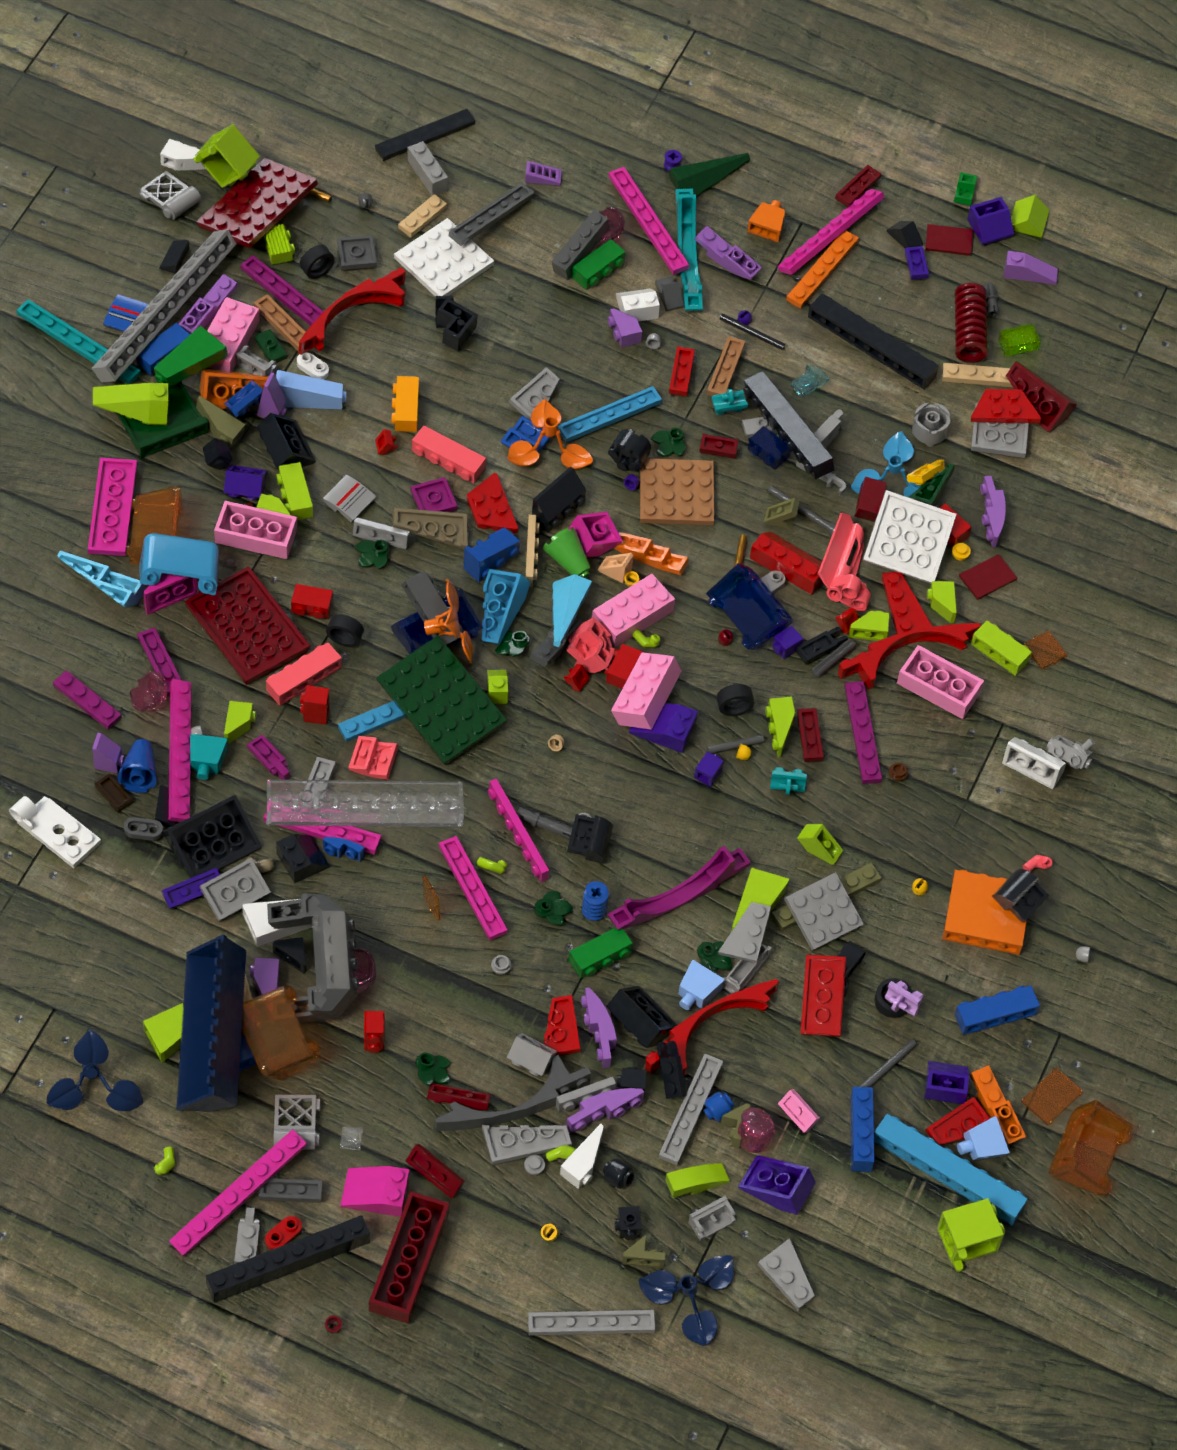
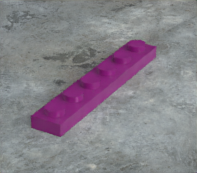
[240,255,323,326]
[844,681,882,784]

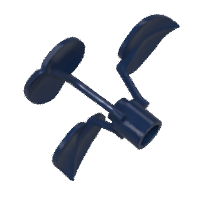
[46,1029,143,1111]
[638,1255,733,1346]

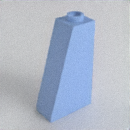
[276,370,347,409]

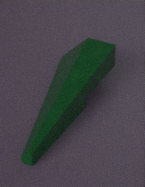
[669,153,750,198]
[908,463,955,507]

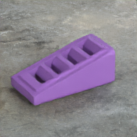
[525,161,561,185]

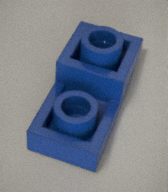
[323,837,364,862]

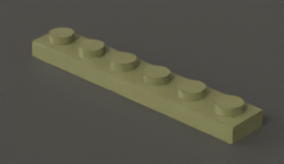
[771,863,882,931]

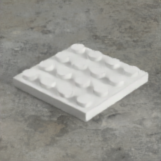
[394,218,494,297]
[863,490,956,584]

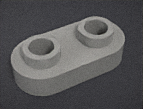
[752,571,785,600]

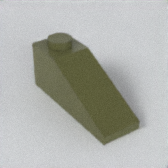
[196,396,245,449]

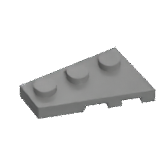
[509,367,559,421]
[718,902,771,963]
[758,1238,815,1311]

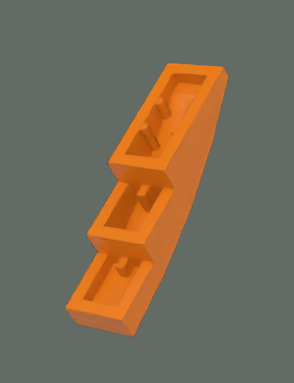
[613,532,689,575]

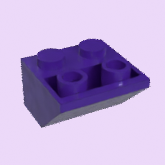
[967,197,1014,245]
[924,1061,969,1104]

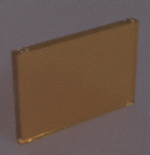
[1021,1068,1083,1125]

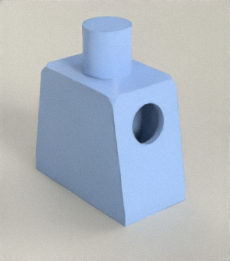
[678,960,725,1010]
[957,1116,1010,1160]

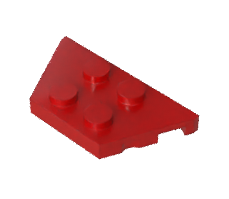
[970,389,1041,423]
[466,473,518,533]

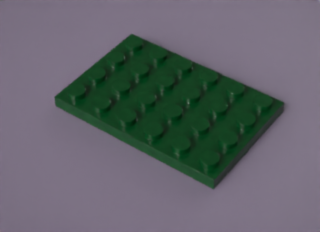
[376,636,507,765]

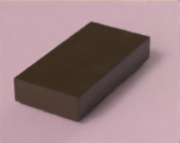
[94,773,134,813]

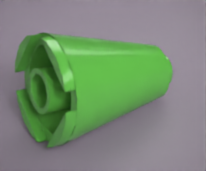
[543,527,591,578]

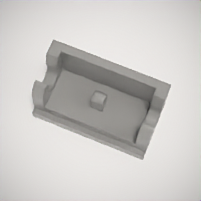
[236,345,277,376]
[688,1196,736,1241]

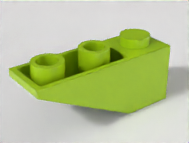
[765,696,795,757]

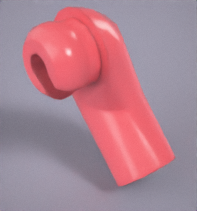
[1022,855,1053,872]

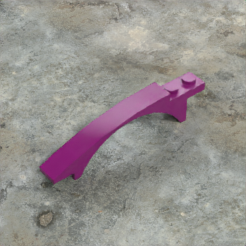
[608,846,751,931]

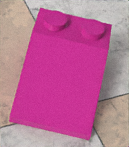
[144,573,198,615]
[341,1166,409,1217]

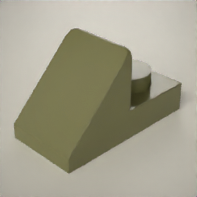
[764,498,800,529]
[721,1103,751,1148]
[622,1236,665,1269]

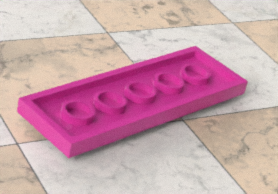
[88,458,137,556]

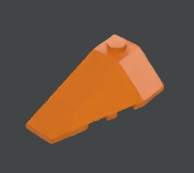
[200,369,269,409]

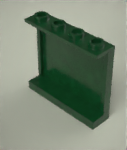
[116,381,209,459]

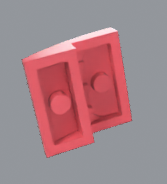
[348,736,398,780]

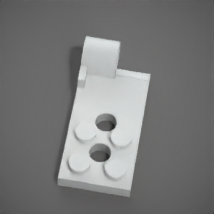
[9,796,101,869]

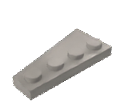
[482,1125,572,1165]

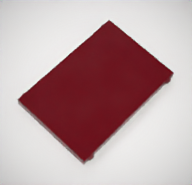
[925,224,973,256]
[959,554,1017,600]

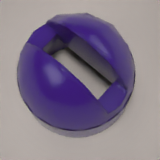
[737,310,752,325]
[623,474,640,490]

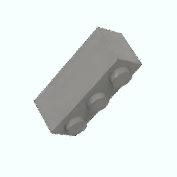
[408,141,448,196]

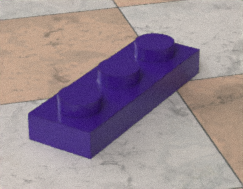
[161,868,220,909]

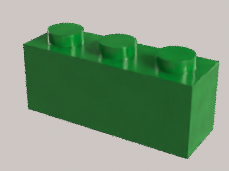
[572,239,626,290]
[568,927,633,979]

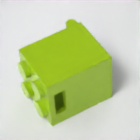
[193,124,260,188]
[937,1198,1005,1272]

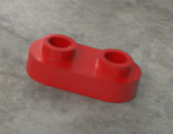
[265,1216,302,1250]

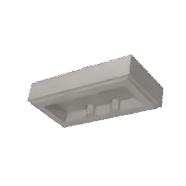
[742,417,778,438]

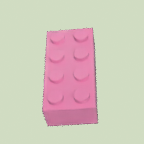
[207,297,260,372]
[214,501,297,559]
[592,574,675,648]
[897,645,984,719]
[611,652,682,730]

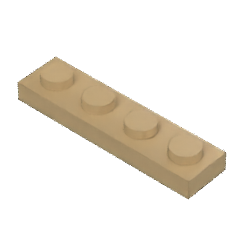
[942,363,1012,387]
[526,515,539,587]

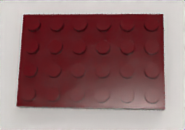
[197,158,318,248]
[185,566,310,685]

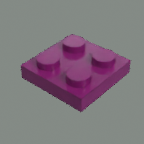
[410,477,457,512]

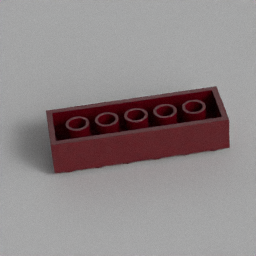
[369,1191,450,1324]

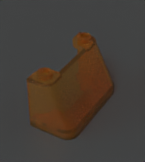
[126,487,182,564]
[242,985,321,1081]
[1049,1100,1133,1196]

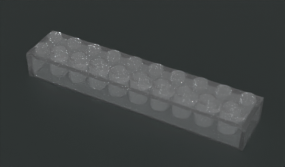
[266,780,464,827]

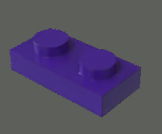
[904,246,929,280]

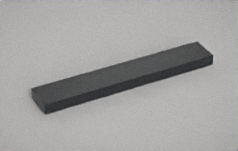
[375,109,475,161]

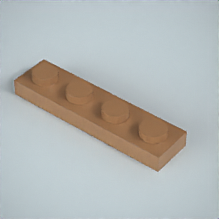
[253,294,305,351]
[707,336,745,396]

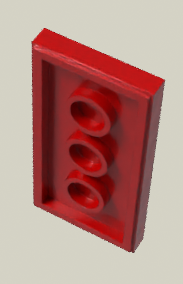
[800,955,847,1037]

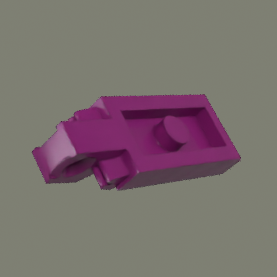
[247,734,290,782]

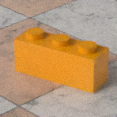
[391,376,419,432]

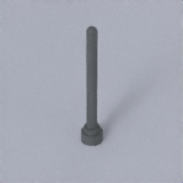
[768,486,837,537]

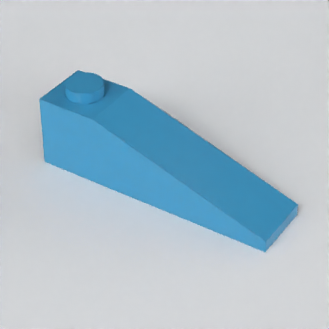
[482,569,531,645]

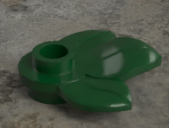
[651,428,686,457]
[355,539,390,569]
[495,631,530,657]
[534,891,573,926]
[697,941,732,973]
[415,1053,451,1086]

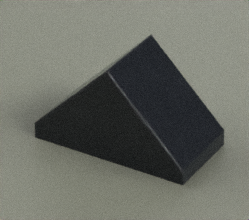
[887,221,923,249]
[272,937,306,974]

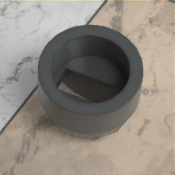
[358,193,373,208]

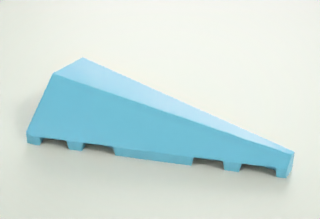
[57,551,146,607]
[552,574,592,647]

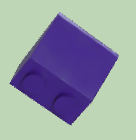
[224,465,268,500]

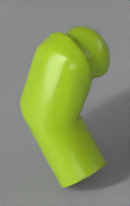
[632,629,660,648]
[477,857,507,874]
[546,1145,576,1162]
[154,1147,175,1175]

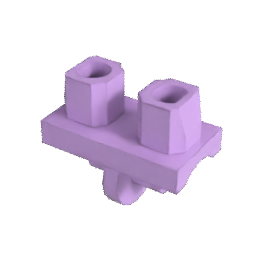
[885,981,923,1016]

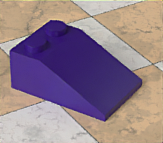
[629,703,698,753]
[738,1155,816,1214]

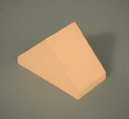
[598,553,633,583]

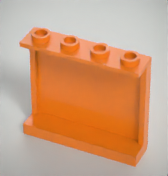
[942,870,1027,955]

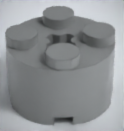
[912,403,950,447]

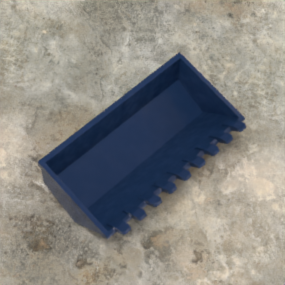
[176,934,246,1112]

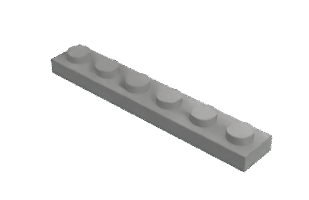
[658,1054,723,1165]
[528,1310,655,1335]

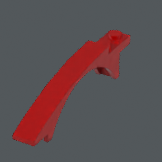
[298,267,406,355]
[838,623,981,690]
[645,979,779,1076]

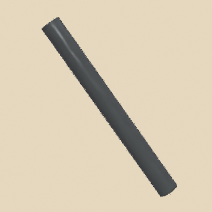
[859,1039,917,1087]

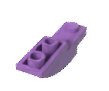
[694,226,762,280]
[179,274,238,333]
[980,476,1006,548]
[581,988,617,1068]
[567,1088,644,1133]

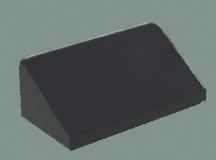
[159,240,190,274]
[155,785,176,827]

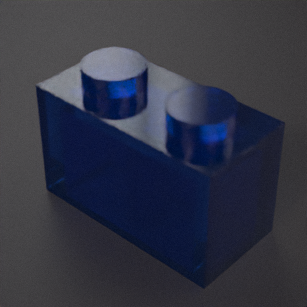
[748,426,790,470]

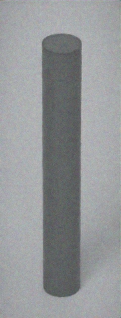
[707,735,764,754]

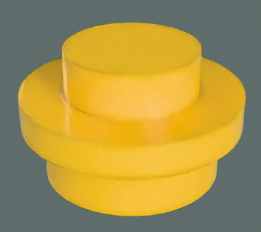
[952,543,971,561]

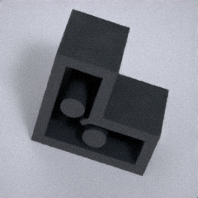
[437,298,478,351]

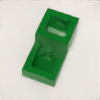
[954,172,977,206]

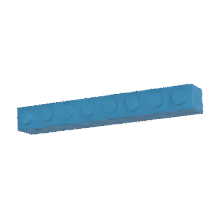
[874,1114,1027,1226]

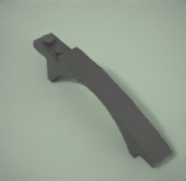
[434,1055,591,1131]

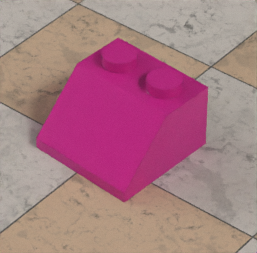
[568,511,623,558]

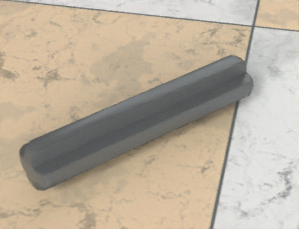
[812,639,856,677]

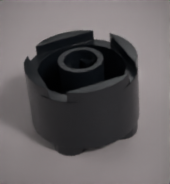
[608,429,651,471]

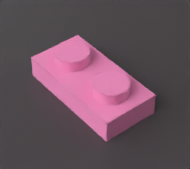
[778,1089,820,1133]

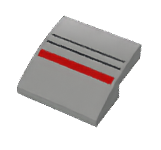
[322,475,376,522]

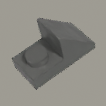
[655,276,684,312]

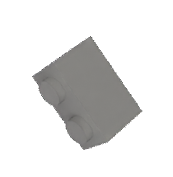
[507,1033,557,1076]

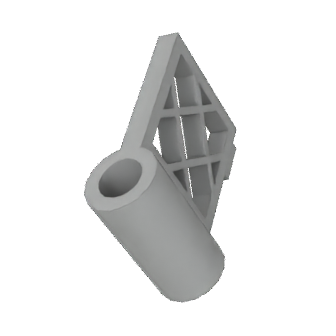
[140,171,201,220]
[274,1095,320,1150]

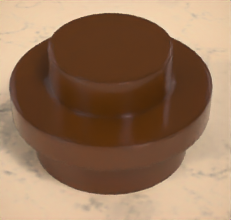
[889,762,908,781]

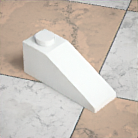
[560,1124,604,1189]

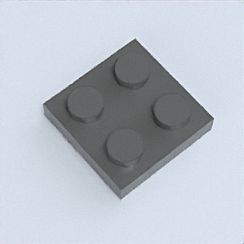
[337,235,377,270]

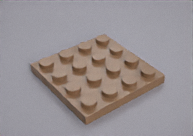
[640,458,714,525]

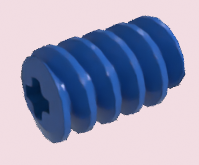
[582,881,609,921]

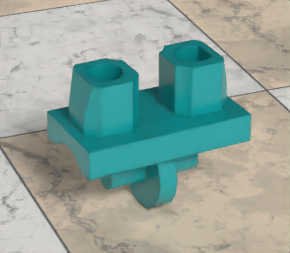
[711,389,748,415]
[770,767,807,795]

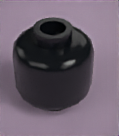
[603,1159,635,1189]

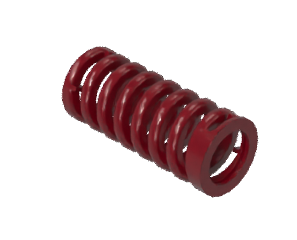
[954,283,988,363]

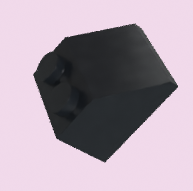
[276,834,329,884]

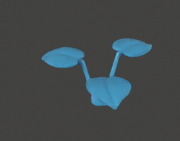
[851,431,929,497]

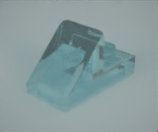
[791,365,830,398]

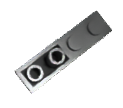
[530,618,583,667]

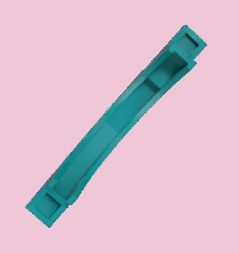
[675,189,703,311]

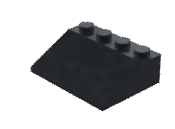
[162,794,262,878]

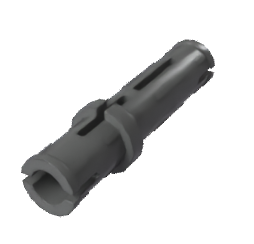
[517,806,573,840]

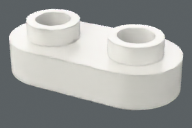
[297,352,329,380]

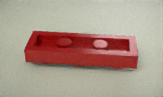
[669,347,695,396]

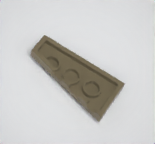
[393,508,468,549]

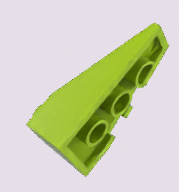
[93,383,168,426]

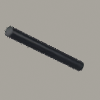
[720,313,785,350]

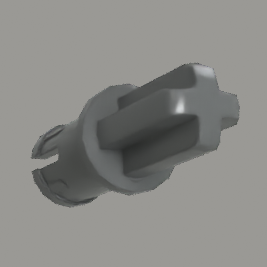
[983,282,999,317]

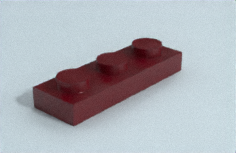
[835,165,881,207]
[797,708,824,762]
[427,1083,491,1111]
[405,1144,465,1199]

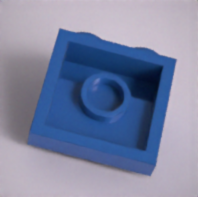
[224,381,263,417]

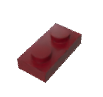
[699,434,738,458]

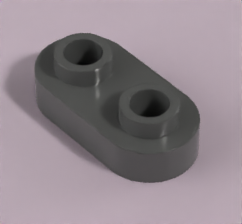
[124,817,163,841]

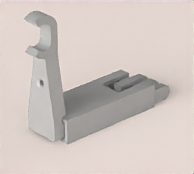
[796,409,846,495]

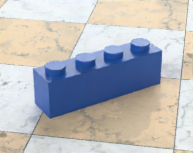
[955,986,1040,1035]
[850,1087,874,1172]

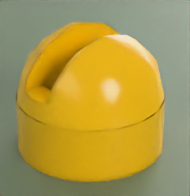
[624,571,639,587]
[736,744,751,760]
[912,878,928,896]
[541,1224,558,1241]

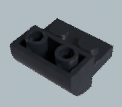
[567,814,613,864]
[992,869,1049,923]

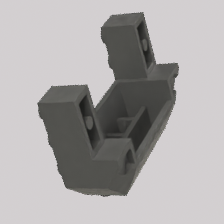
[267,893,360,1026]

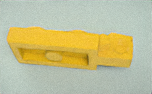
[907,459,945,485]

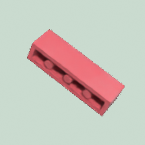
[412,425,486,483]
[266,642,342,706]

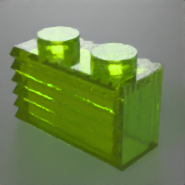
[998,324,1041,356]

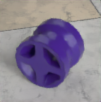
[664,150,682,172]

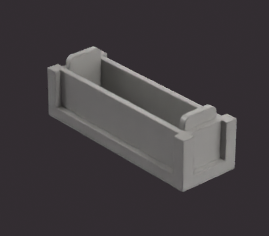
[723,944,772,994]

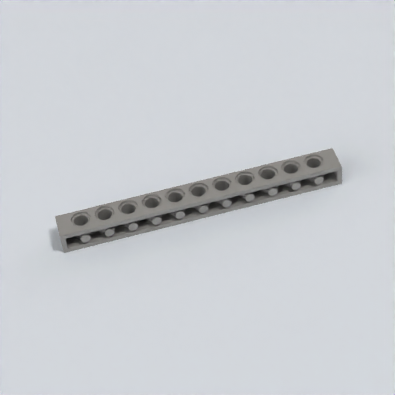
[91,230,237,383]

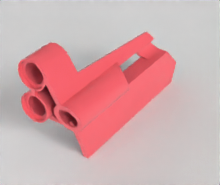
[818,513,871,611]

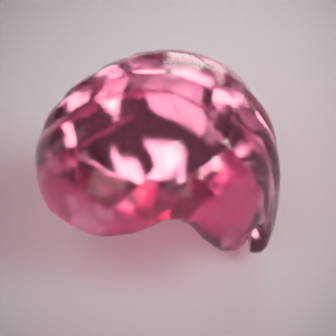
[599,207,625,243]
[130,671,167,711]
[354,948,377,992]
[738,1107,775,1153]

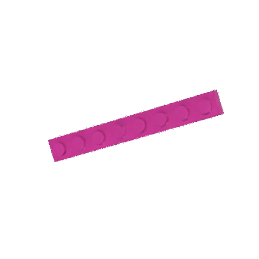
[608,167,689,275]
[778,189,885,275]
[169,679,191,822]
[169,1129,307,1257]

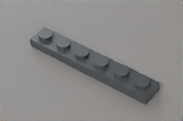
[448,183,534,246]

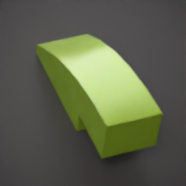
[665,1163,730,1198]

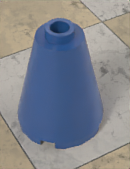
[118,739,157,793]

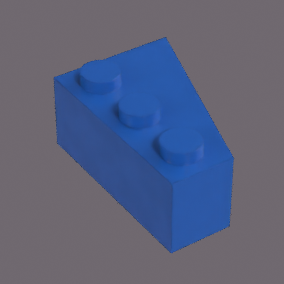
[464,527,520,582]

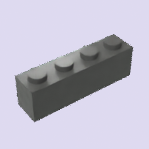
[551,210,610,280]
[401,570,463,646]

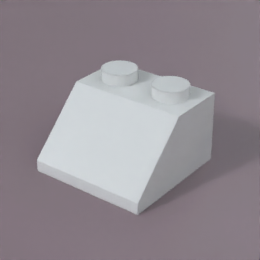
[616,288,660,321]

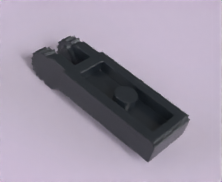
[795,627,848,664]
[657,1041,687,1099]

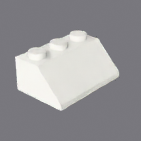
[1002,737,1066,789]

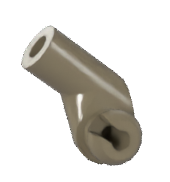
[245,856,275,873]

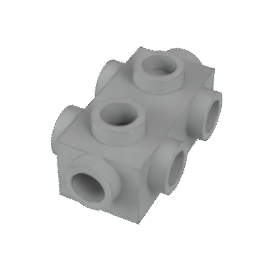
[1046,735,1095,769]

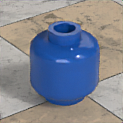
[703,1092,735,1122]

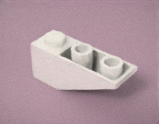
[160,139,206,171]

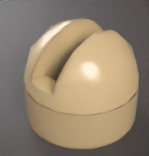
[548,734,565,751]

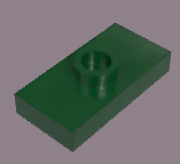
[254,329,287,363]

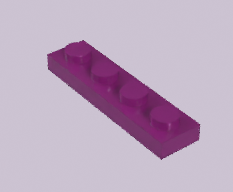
[137,627,181,697]
[53,670,122,730]

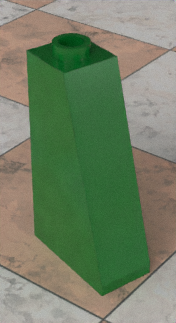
[154,325,228,387]

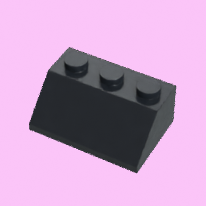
[257,413,316,469]
[532,466,586,533]
[606,986,677,1048]

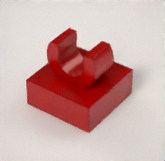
[375,429,398,455]
[835,608,859,634]
[563,664,589,692]

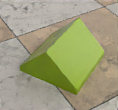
[1011,195,1049,238]

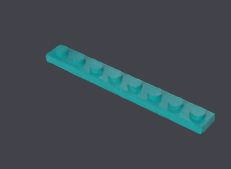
[16,299,141,384]

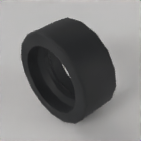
[300,245,335,279]
[326,614,364,647]
[716,684,754,716]
[874,978,913,1018]

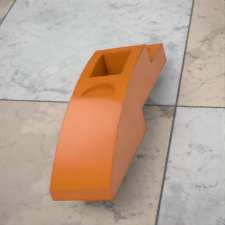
[969,1065,1026,1145]

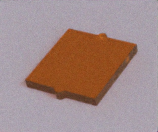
[1023,631,1067,669]
[422,875,440,921]

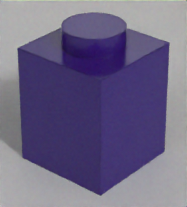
[772,626,803,659]
[694,752,724,787]

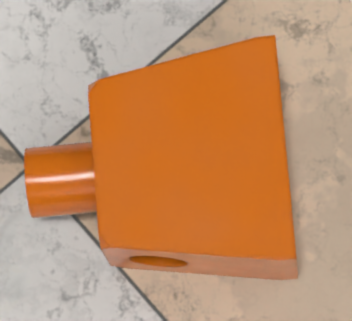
[747,200,785,242]

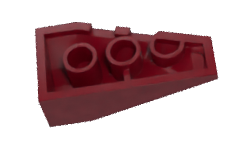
[1006,361,1077,433]

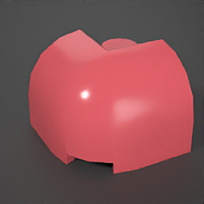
[566,617,615,673]

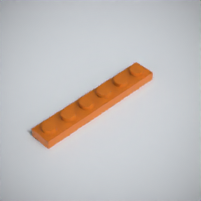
[786,230,859,309]

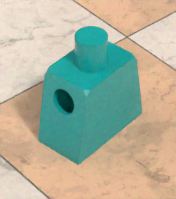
[190,734,228,780]

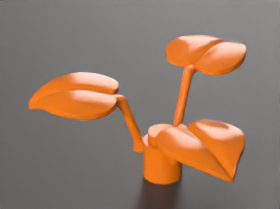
[507,399,593,469]
[424,579,473,664]

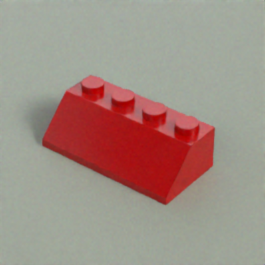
[750,532,823,595]

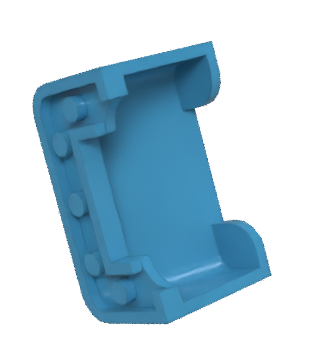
[139,533,219,595]

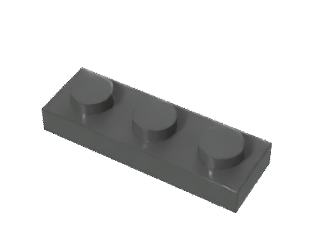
[259,1178,323,1203]

